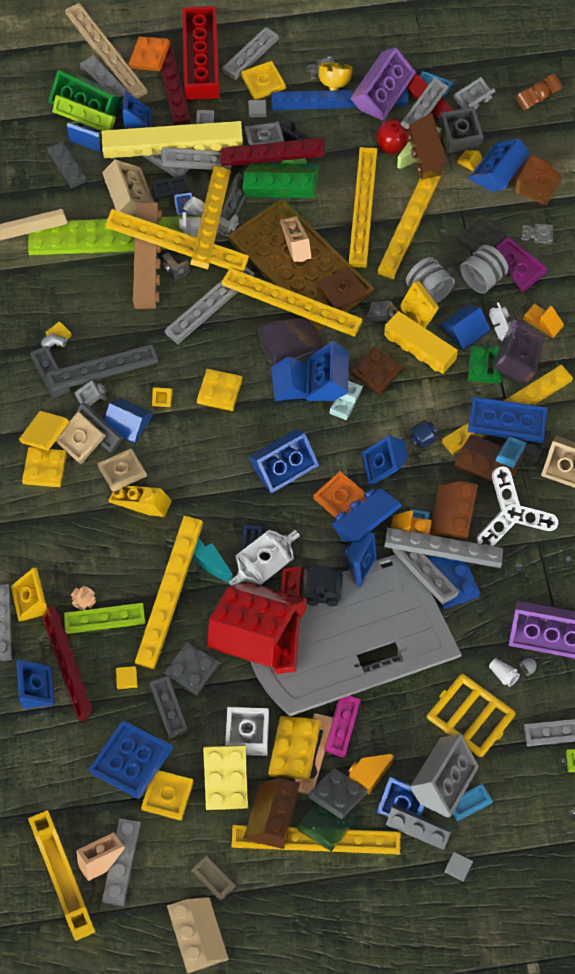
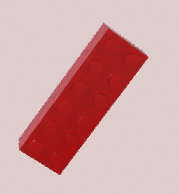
[182,6,220,100]

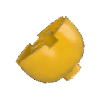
[318,62,353,90]

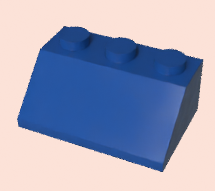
[468,139,530,191]
[306,341,349,401]
[248,429,319,493]
[331,488,402,542]

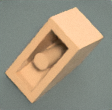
[76,832,124,881]

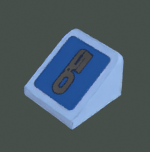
[174,193,192,216]

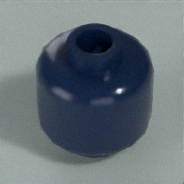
[410,420,439,448]

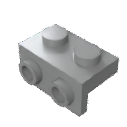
[453,77,495,109]

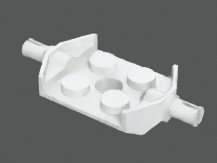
[229,530,300,587]

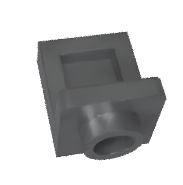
[162,252,190,280]
[367,301,398,322]

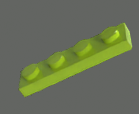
[52,95,116,131]
[64,603,145,634]

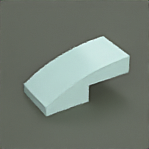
[329,381,363,420]

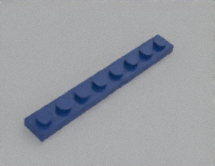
[272,88,409,110]

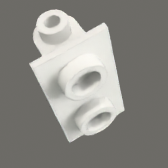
[489,302,516,342]

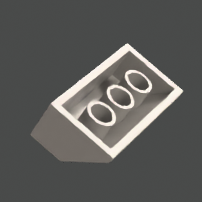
[410,733,479,817]

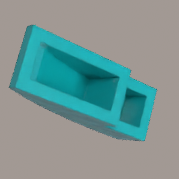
[192,538,233,583]

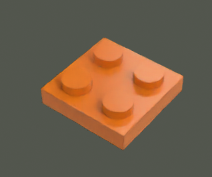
[128,37,171,71]
[313,471,365,517]

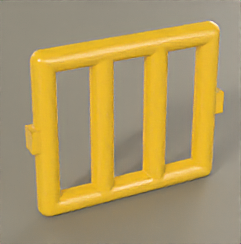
[427,674,516,757]

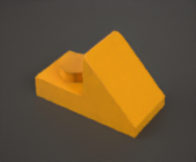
[523,303,564,338]
[391,510,432,535]

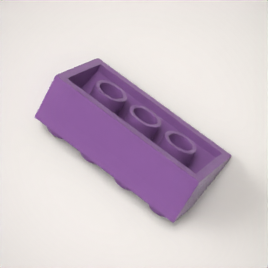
[350,47,416,120]
[509,601,575,658]

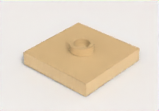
[56,411,106,464]
[97,448,147,492]

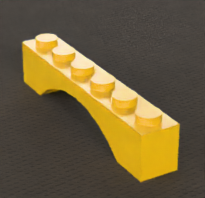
[28,810,95,941]

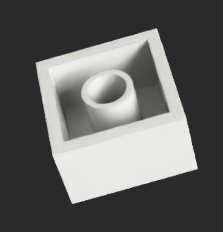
[225,707,269,756]

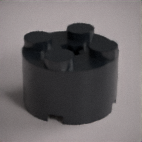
[302,565,343,607]

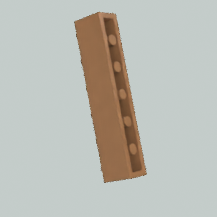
[133,203,162,309]

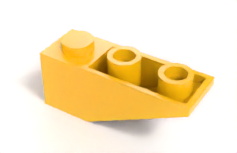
[108,486,172,517]

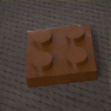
[351,347,403,395]

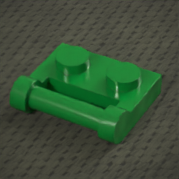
[468,346,504,384]

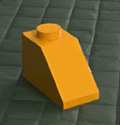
[348,754,394,795]

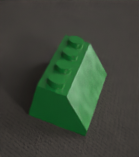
[48,70,123,116]
[242,164,319,198]

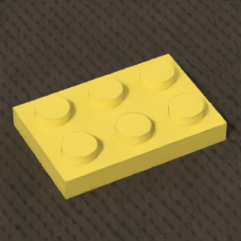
[204,745,248,810]

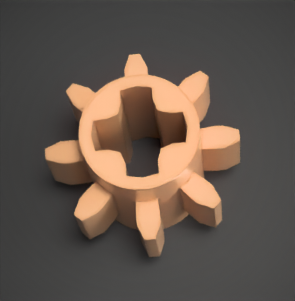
[71,586,96,610]

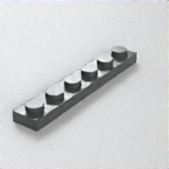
[46,345,158,392]

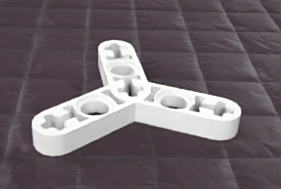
[476,467,558,546]

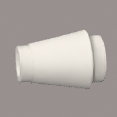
[489,658,520,687]

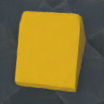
[457,150,483,171]
[152,387,173,407]

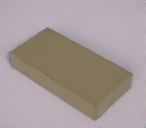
[191,855,236,901]

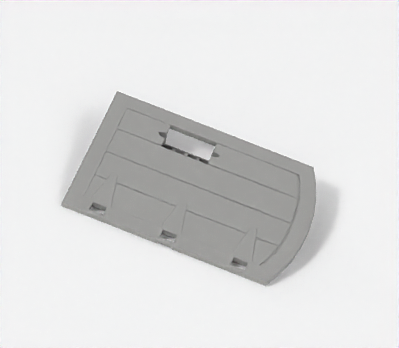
[250,554,461,716]

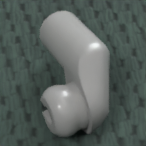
[41,333,67,350]

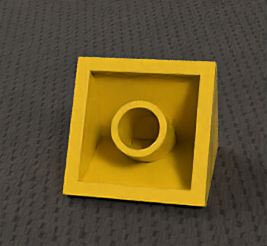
[10,568,47,621]

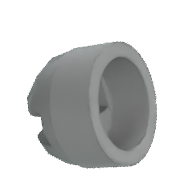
[519,658,537,676]

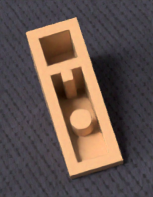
[280,216,311,262]

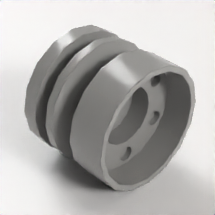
[460,245,509,293]
[406,257,455,304]

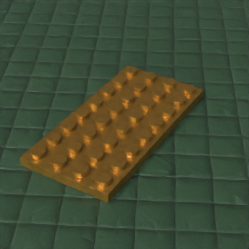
[227,198,375,332]

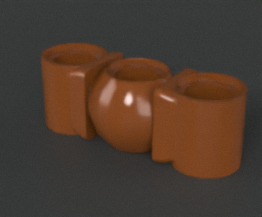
[515,73,563,111]

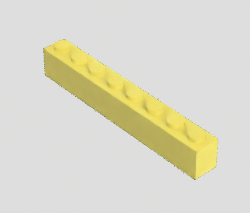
[102,121,243,158]

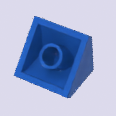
[123,90,152,129]
[67,121,103,152]
[439,306,491,351]
[271,356,307,401]
[104,398,153,444]
[16,660,54,709]
[377,776,425,817]

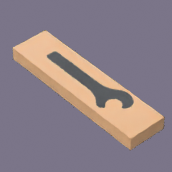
[295,713,333,795]

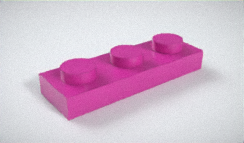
[324,696,361,758]

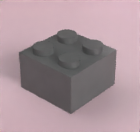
[438,107,483,153]

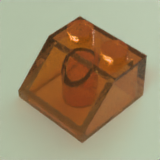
[515,154,562,205]

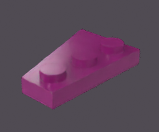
[495,237,548,294]

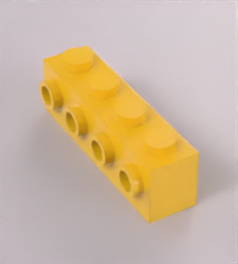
[384,311,458,374]

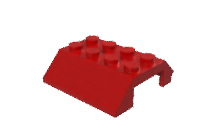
[207,582,307,668]

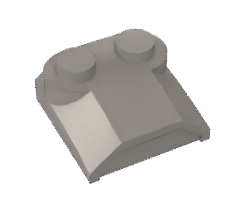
[245,122,284,145]

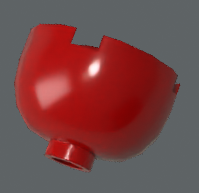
[376,119,408,155]

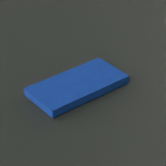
[468,397,548,443]

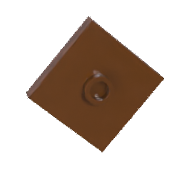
[317,267,367,310]

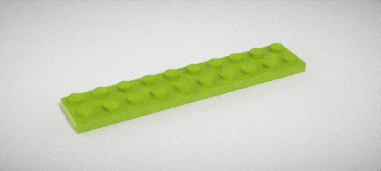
[28,216,202,255]

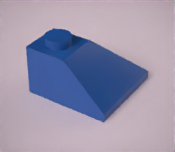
[362,436,408,486]
[345,532,377,587]

